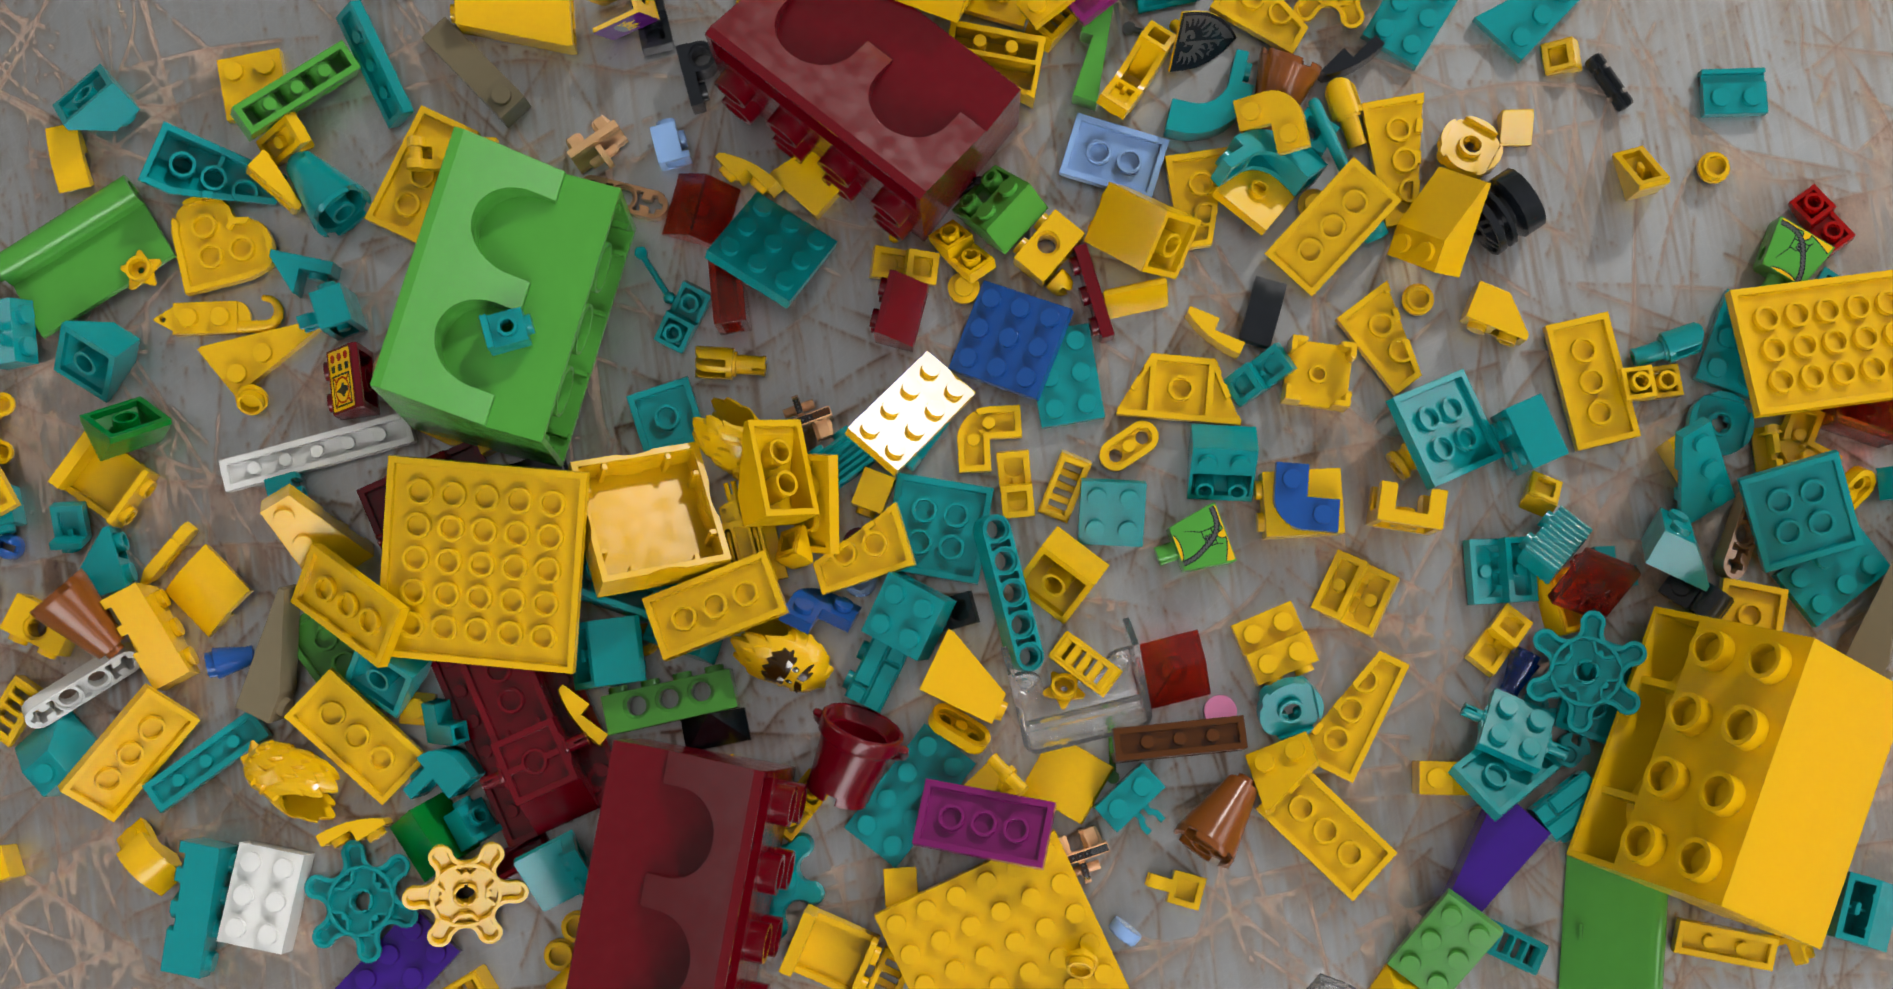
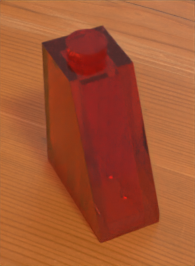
[708,260,752,335]

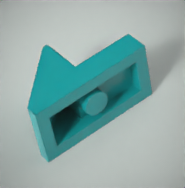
[269,249,342,298]

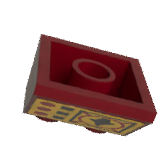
[323,342,380,420]

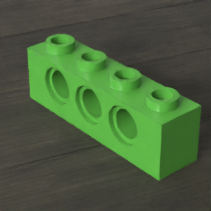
[230,40,361,142]
[601,664,740,735]

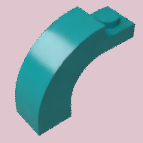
[1163,49,1255,142]
[1210,129,1328,197]

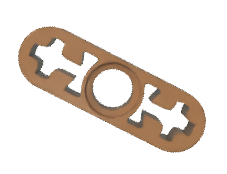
[584,175,670,222]
[1713,491,1755,579]

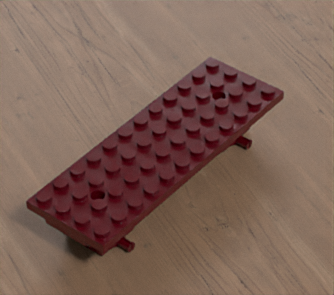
[356,443,612,849]

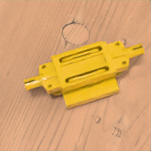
[719,480,789,581]

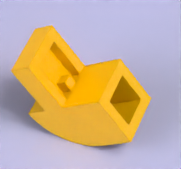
[116,817,182,896]

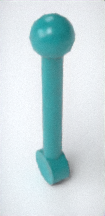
[635,247,676,304]

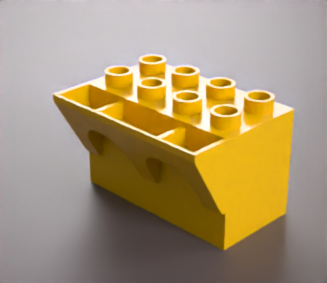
[1566,606,1893,950]

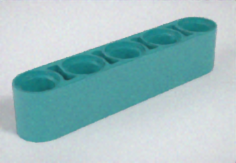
[973,514,1044,671]

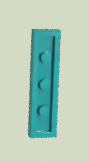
[336,0,414,128]
[142,712,273,813]

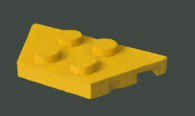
[1116,353,1241,426]

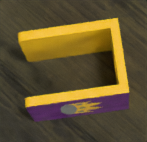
[587,0,660,40]

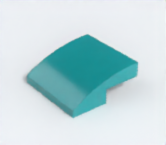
[1463,536,1539,605]

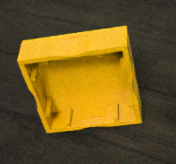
[568,442,732,598]

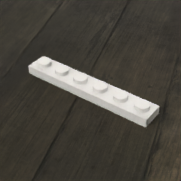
[218,413,417,493]

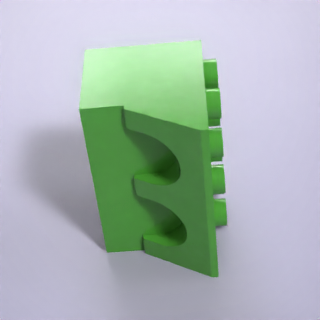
[370,126,636,467]

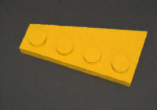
[1361,92,1424,229]
[1309,651,1410,784]

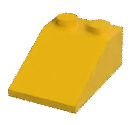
[1387,167,1491,278]
[738,419,820,527]

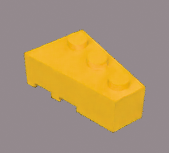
[949,21,1046,109]
[260,483,374,569]
[100,583,201,691]

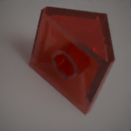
[662,173,741,247]
[1820,400,1893,448]

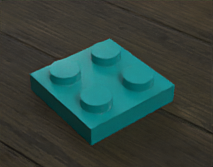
[626,376,702,452]
[1077,478,1147,547]

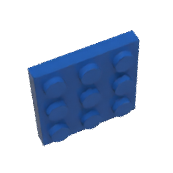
[948,280,1074,402]

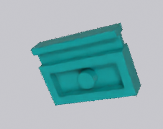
[1698,67,1768,118]

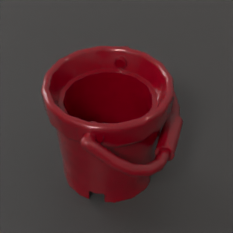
[806,703,909,810]

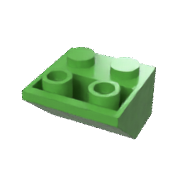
[952,165,1048,254]

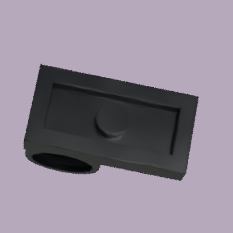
[675,41,718,115]
[1658,575,1734,619]

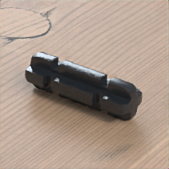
[1585,52,1633,112]

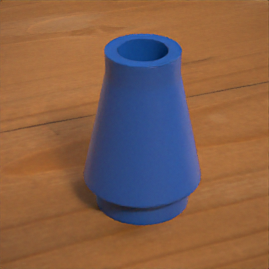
[204,645,255,679]

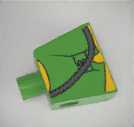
[1753,216,1835,286]
[1153,502,1237,573]

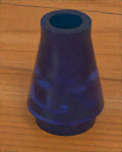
[1499,646,1541,697]

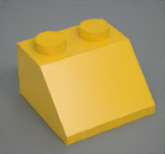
[1023,526,1109,624]

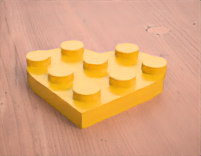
[171,197,276,297]

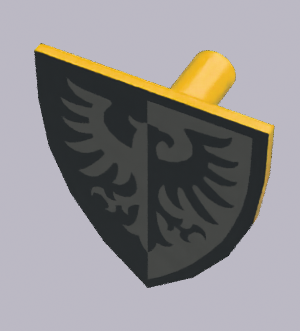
[1168,10,1237,72]

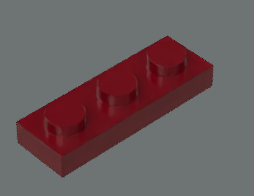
[1069,243,1115,343]

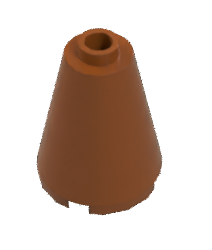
[1255,47,1322,130]
[29,568,125,660]
[1174,773,1258,868]

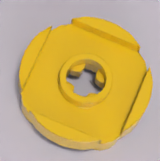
[1436,116,1503,180]

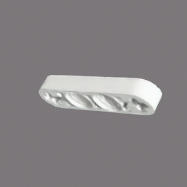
[22,641,140,729]

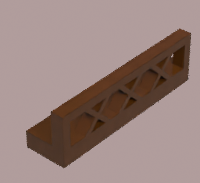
[1111,715,1248,764]

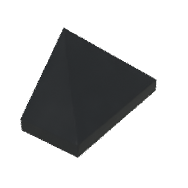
[681,707,751,749]

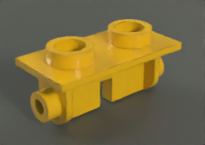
[1751,424,1786,473]

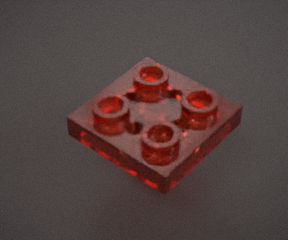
[1547,547,1642,618]

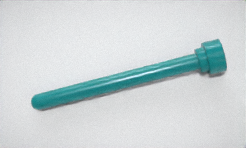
[1308,98,1389,244]

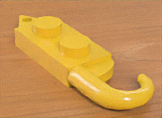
[153,295,284,337]

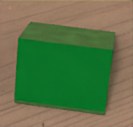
[79,396,172,461]
[390,792,481,882]

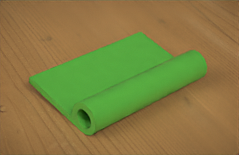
[0,175,177,339]
[1559,848,1668,989]

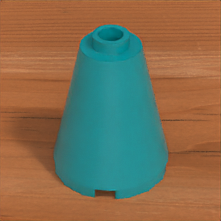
[286,151,371,237]

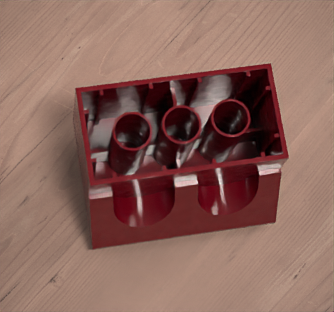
[705,0,1021,242]
[566,739,808,989]

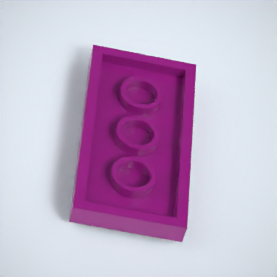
[912,778,1057,870]

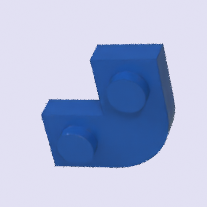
[1273,462,1340,533]
[778,588,862,634]

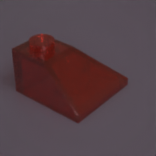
[1131,629,1211,710]

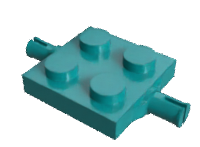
[1460,688,1570,775]

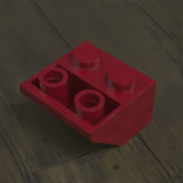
[869,269,929,352]

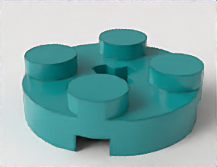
[1685,391,1754,457]
[1256,676,1324,740]

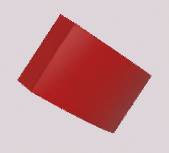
[1788,184,1856,258]

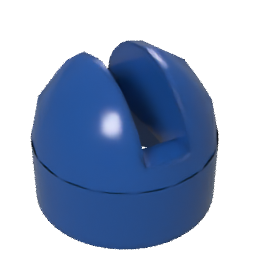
[0,534,25,560]

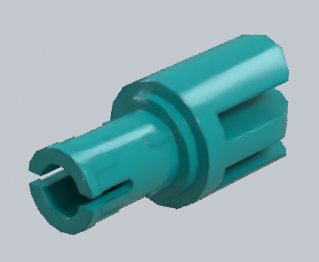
[1629,322,1704,367]

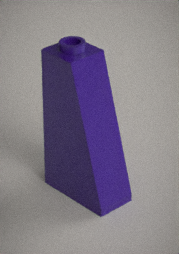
[1441,804,1551,912]

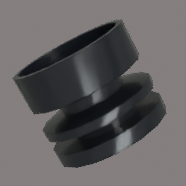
[1474,168,1546,255]

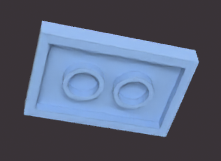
[1059,113,1169,198]

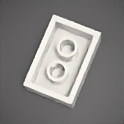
[216,840,315,955]

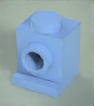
[649,118,693,171]

